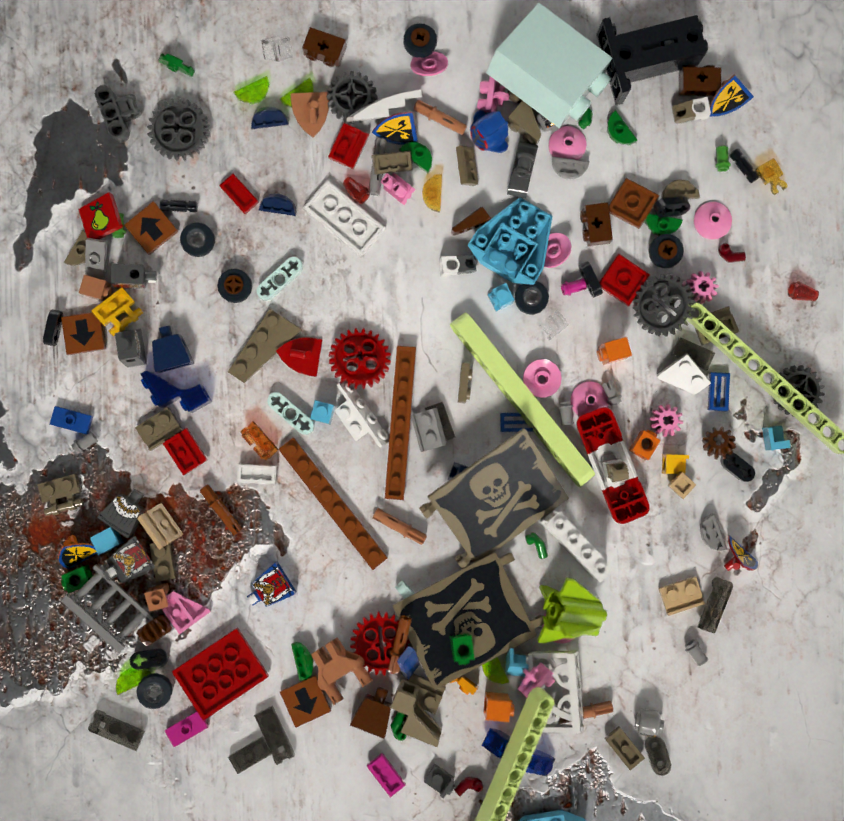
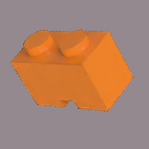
[597,337,632,365]
[483,691,514,722]

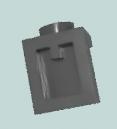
[424,764,455,799]

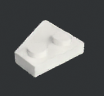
[657,353,711,394]

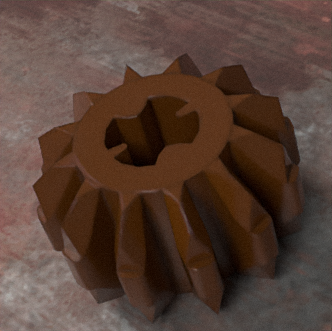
[702,427,736,460]
[137,615,172,646]

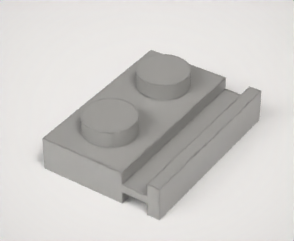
[411,408,447,452]

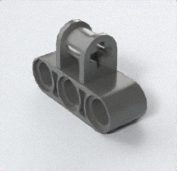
[95,85,141,143]
[507,141,538,199]

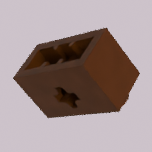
[302,27,347,67]
[679,65,721,96]
[580,202,613,247]

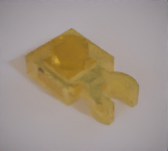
[755,158,787,195]

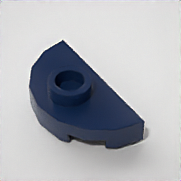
[251,107,289,129]
[258,194,297,216]

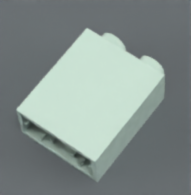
[486,3,612,128]

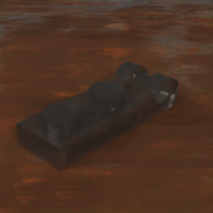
[697,577,733,634]
[254,706,295,765]
[88,710,146,751]

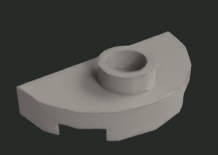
[551,157,590,179]
[700,513,728,551]

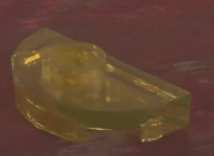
[422,174,442,213]

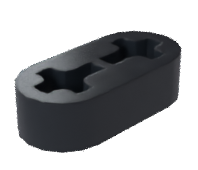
[653,196,690,218]
[578,261,603,298]
[43,309,63,346]
[720,453,755,482]
[130,649,168,671]

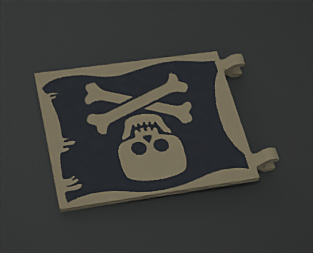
[419,428,569,569]
[392,552,544,691]

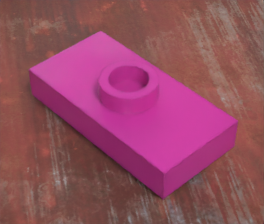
[164,711,209,747]
[367,753,406,797]

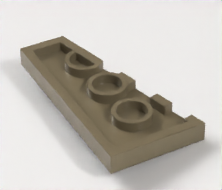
[228,309,302,383]

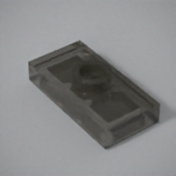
[671,337,715,371]
[425,402,456,441]
[228,736,272,774]

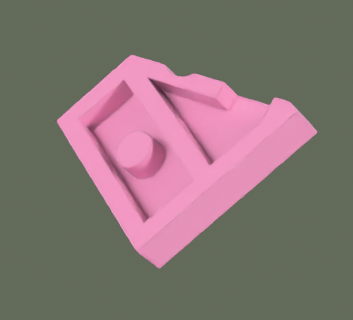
[162,591,211,634]

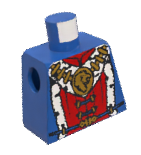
[247,561,297,607]

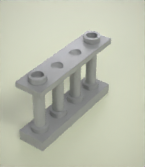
[61,564,153,654]

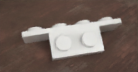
[334,380,389,447]

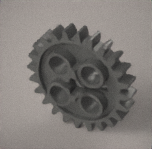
[147,98,210,161]
[633,274,696,337]

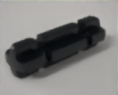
[730,149,759,183]
[160,200,198,212]

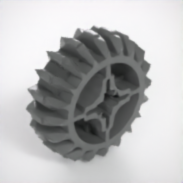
[326,71,378,124]
[774,365,825,417]

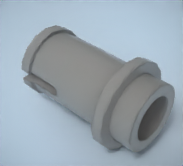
[602,380,622,406]
[558,401,574,425]
[71,431,98,454]
[685,640,708,666]

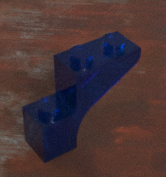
[140,371,212,413]
[482,728,555,776]

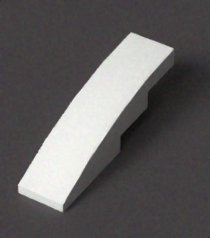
[346,89,422,122]

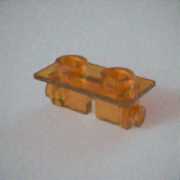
[240,421,279,461]

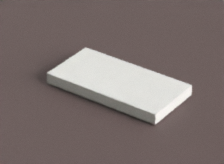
[303,179,386,257]

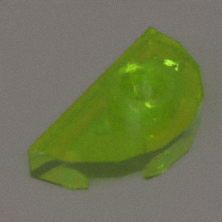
[233,76,270,104]
[280,77,314,107]
[482,657,510,684]
[116,667,151,695]

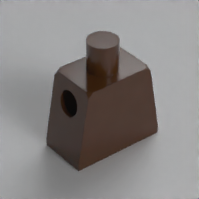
[350,687,391,739]

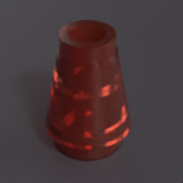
[343,177,370,204]
[788,281,819,301]

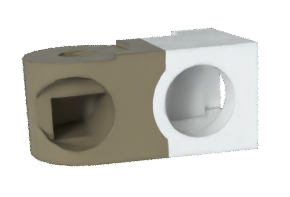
[672,97,711,123]
[602,459,629,482]

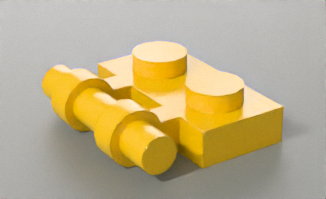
[91,287,143,336]

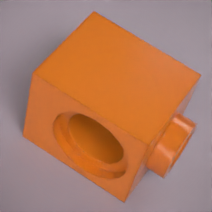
[629,429,661,460]

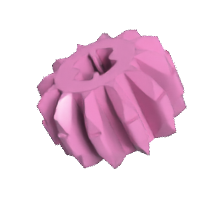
[686,271,719,304]
[650,404,683,437]

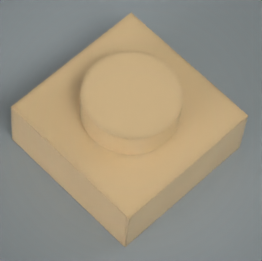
[668,471,696,499]

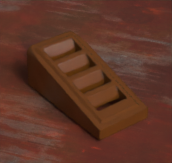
[451,207,491,236]

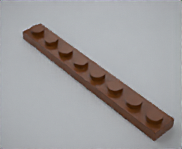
[385,346,416,500]
[278,437,388,570]

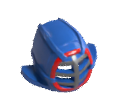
[470,110,508,153]

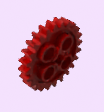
[329,328,391,389]
[350,611,413,676]

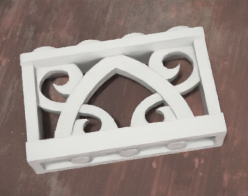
[540,509,614,582]
[526,650,584,734]

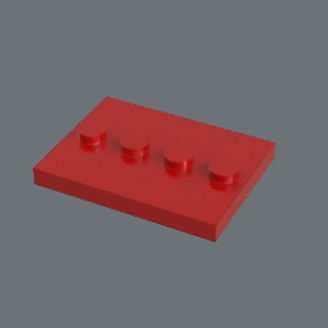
[172,627,269,721]

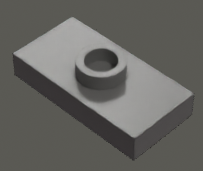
[85,238,107,279]

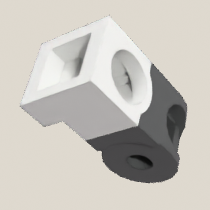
[439,255,477,277]

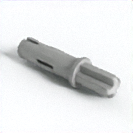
[368,138,386,196]

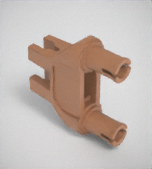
[311,638,373,705]

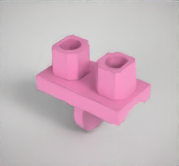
[477,76,509,113]
[381,172,416,205]
[517,663,555,698]

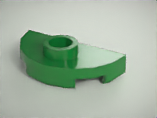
[158,53,195,77]
[607,110,638,145]
[399,142,432,174]
[644,214,683,236]
[291,642,313,681]

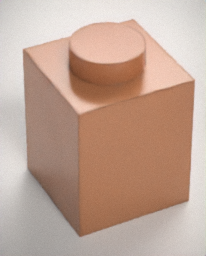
[79,275,112,301]

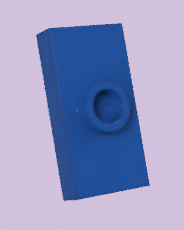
[50,406,93,434]

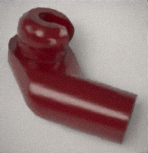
[718,243,746,263]
[454,777,483,796]

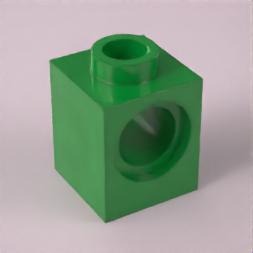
[61,565,93,594]
[450,633,475,665]

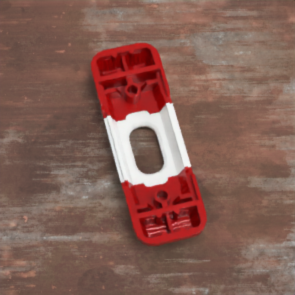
[576,407,650,524]

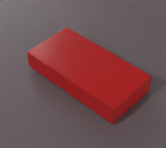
[219,174,259,215]

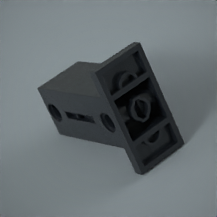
[597,15,708,105]

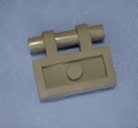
[37,474,84,516]

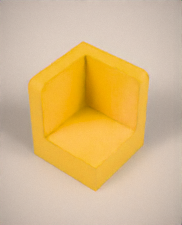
[662,454,689,474]

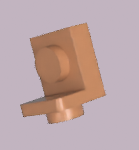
[144,583,170,611]

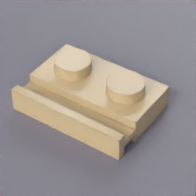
[137,503,183,550]
[658,576,705,616]

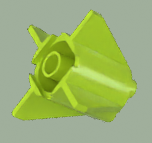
[537,578,607,643]

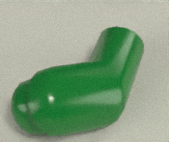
[578,107,593,129]
[525,533,548,559]
[390,712,407,741]

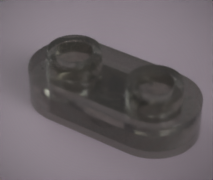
[645,736,671,776]

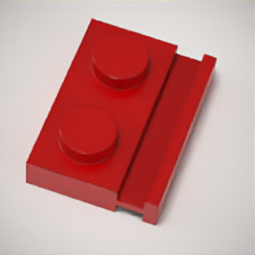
[328,123,369,170]
[163,428,208,475]

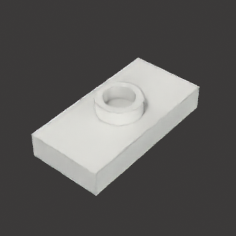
[237,463,277,485]

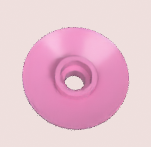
[410,52,448,76]
[549,126,586,160]
[694,202,732,240]
[544,233,572,268]
[523,359,562,398]
[571,382,609,417]

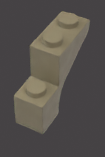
[507,90,541,145]
[390,679,442,747]

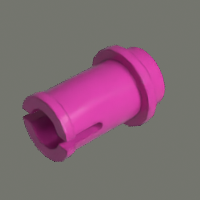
[561,278,587,296]

